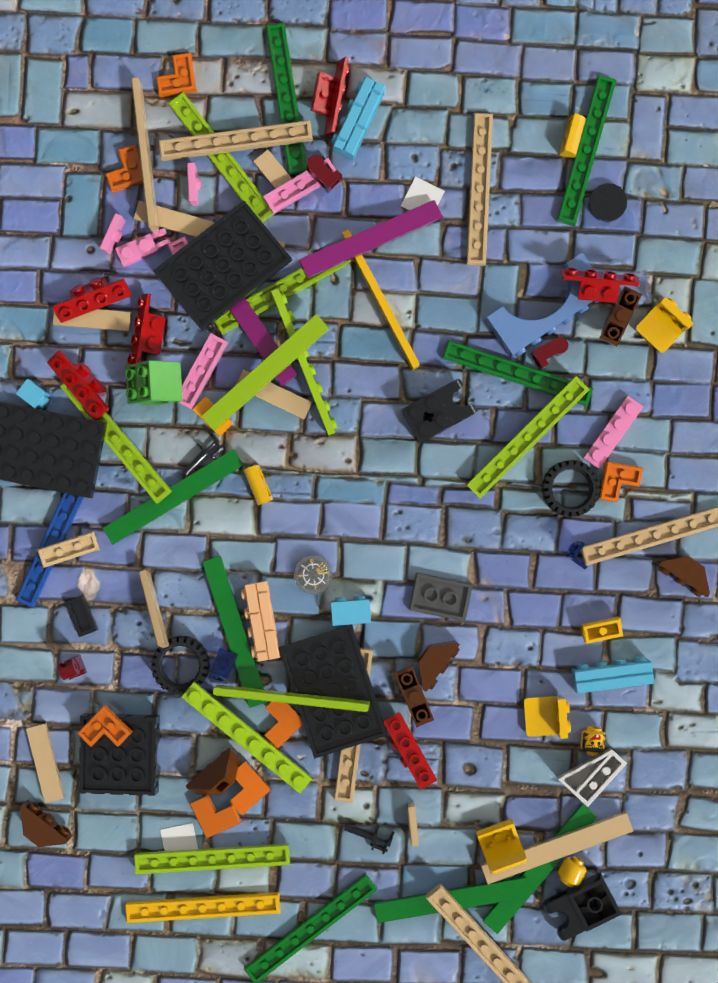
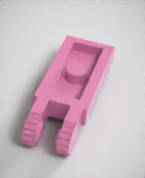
[115,229,171,267]

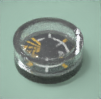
[294,555,333,594]

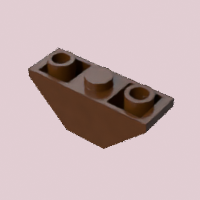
[599,286,642,347]
[655,556,710,597]
[418,640,460,692]
[394,666,434,728]
[186,747,240,796]
[20,800,73,847]

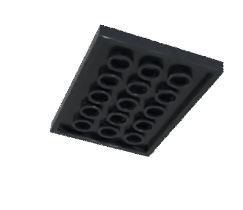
[153,200,292,331]
[0,402,107,498]
[279,624,388,759]

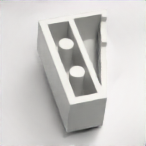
[557,748,627,807]

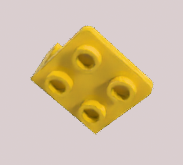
[635,297,694,353]
[524,695,571,739]
[476,819,527,874]

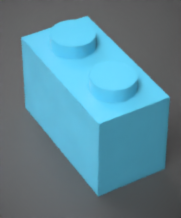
[331,595,371,626]

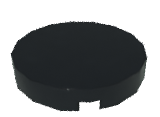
[588,183,627,222]

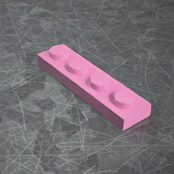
[263,158,336,215]
[178,333,228,410]
[583,396,643,469]

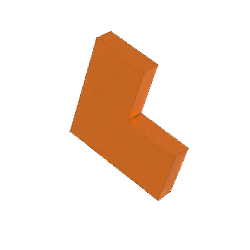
[156,52,197,98]
[105,144,143,193]
[598,461,643,502]
[265,702,303,749]
[77,704,133,747]
[229,760,271,815]
[190,795,242,838]

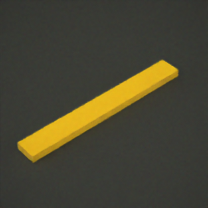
[342,230,420,371]
[125,892,281,923]

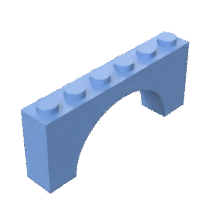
[485,252,599,358]

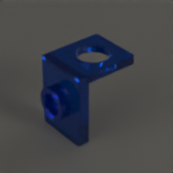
[566,541,588,569]
[209,648,238,684]

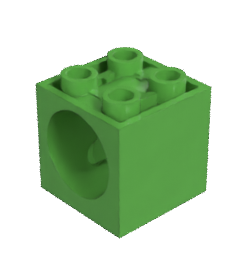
[125,360,183,406]

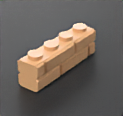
[241,580,281,662]

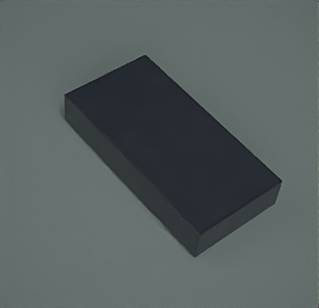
[65,595,98,637]

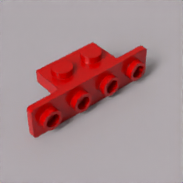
[310,57,349,136]
[560,267,640,303]
[53,277,132,323]
[127,293,166,365]
[47,350,109,420]
[383,712,437,789]

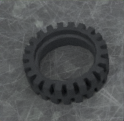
[541,460,601,517]
[151,636,210,694]

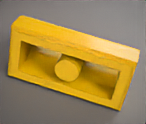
[559,113,586,158]
[243,465,273,506]
[580,616,623,644]

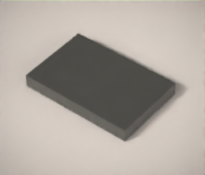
[409,572,473,622]

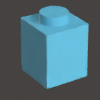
[16,378,51,409]

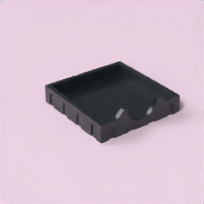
[79,713,161,796]

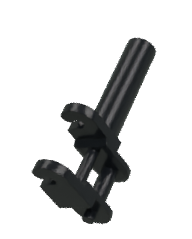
[183,431,225,476]
[344,823,395,855]

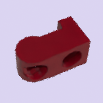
[307,155,342,193]
[530,337,569,370]
[57,655,87,680]

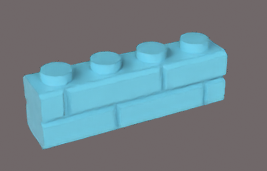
[331,77,386,160]
[571,656,655,694]

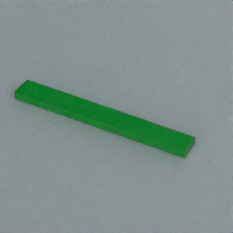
[266,23,307,176]
[556,75,617,226]
[442,340,593,407]
[102,449,244,545]
[202,556,268,708]
[482,803,598,934]
[244,873,378,983]
[374,876,530,923]

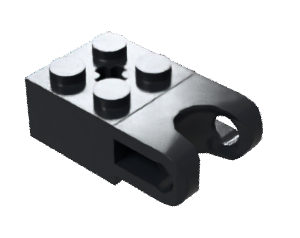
[401,379,478,445]
[543,872,622,941]

